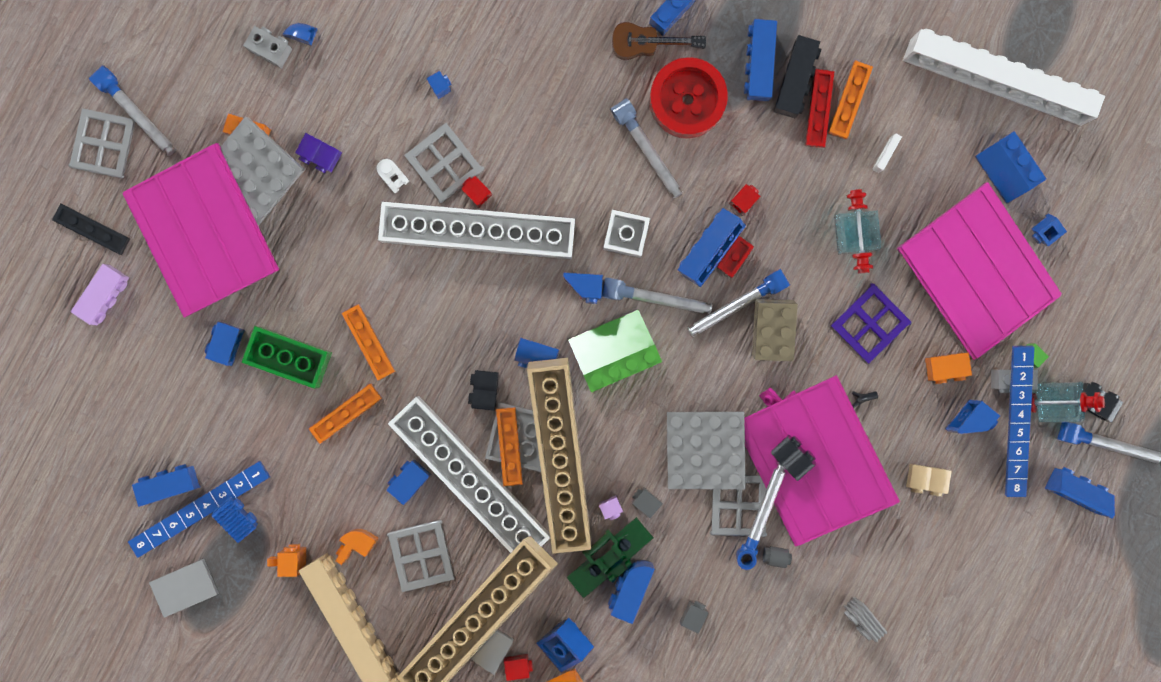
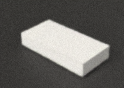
[873,134,902,173]

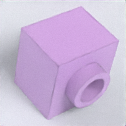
[599,496,623,520]

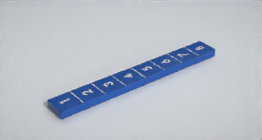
[1005,346,1034,497]
[128,461,270,558]

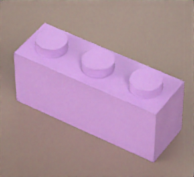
[71,264,129,325]

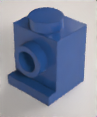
[1032,213,1067,246]

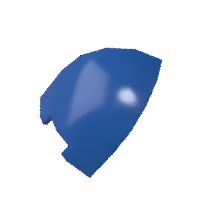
[283,23,318,46]

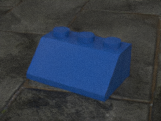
[975,131,1046,204]
[1045,467,1115,519]

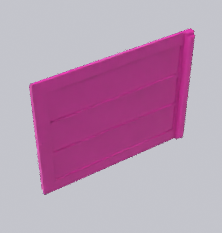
[122,143,280,318]
[897,182,1062,360]
[745,375,900,547]

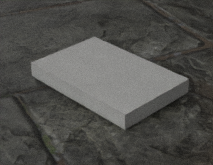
[149,559,219,618]

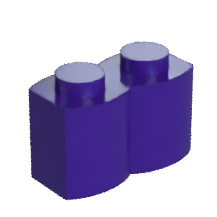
[295,133,342,173]

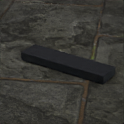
[52,203,131,255]

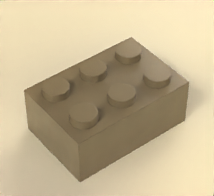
[752,299,798,361]

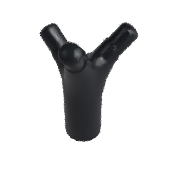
[852,391,878,408]

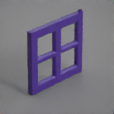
[831,283,912,364]

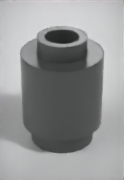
[762,546,792,568]

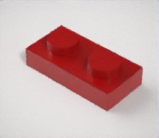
[716,236,754,278]

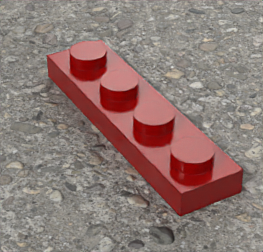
[805,69,835,148]

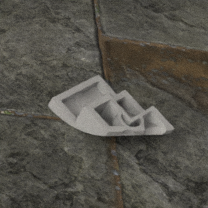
[470,630,514,675]

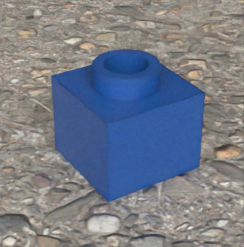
[426,71,452,99]

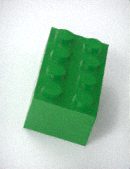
[241,326,332,389]

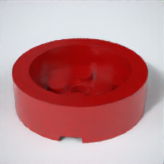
[649,57,728,139]

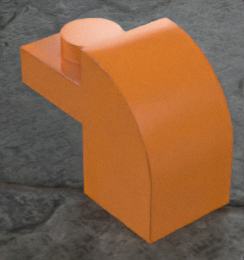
[335,529,378,565]

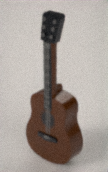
[612,22,706,60]

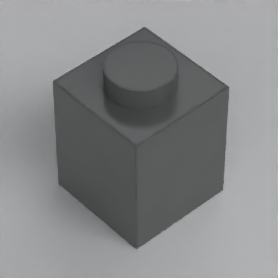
[632,487,663,519]
[680,601,708,634]

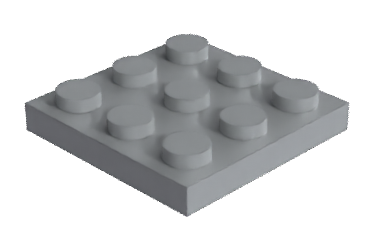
[485,402,541,472]

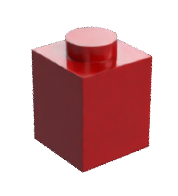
[462,176,492,208]
[729,184,761,216]
[504,654,533,681]

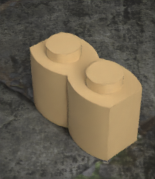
[906,464,951,497]

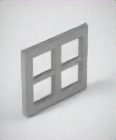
[68,108,135,179]
[404,123,484,203]
[710,475,767,537]
[387,520,455,592]

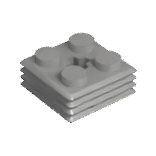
[844,597,887,642]

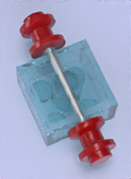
[834,189,881,274]
[1031,381,1105,422]

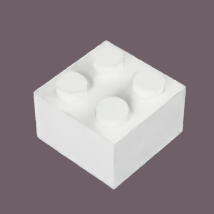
[603,210,650,258]

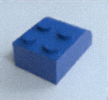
[514,338,560,368]
[608,560,655,624]

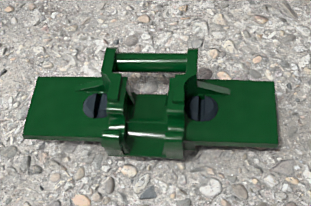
[567,517,654,598]

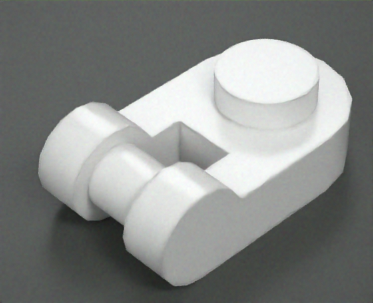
[377,159,409,193]

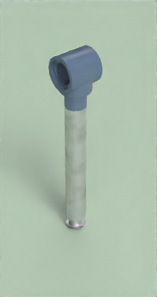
[610,98,683,198]
[601,278,712,314]

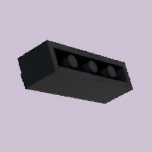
[773,35,822,119]

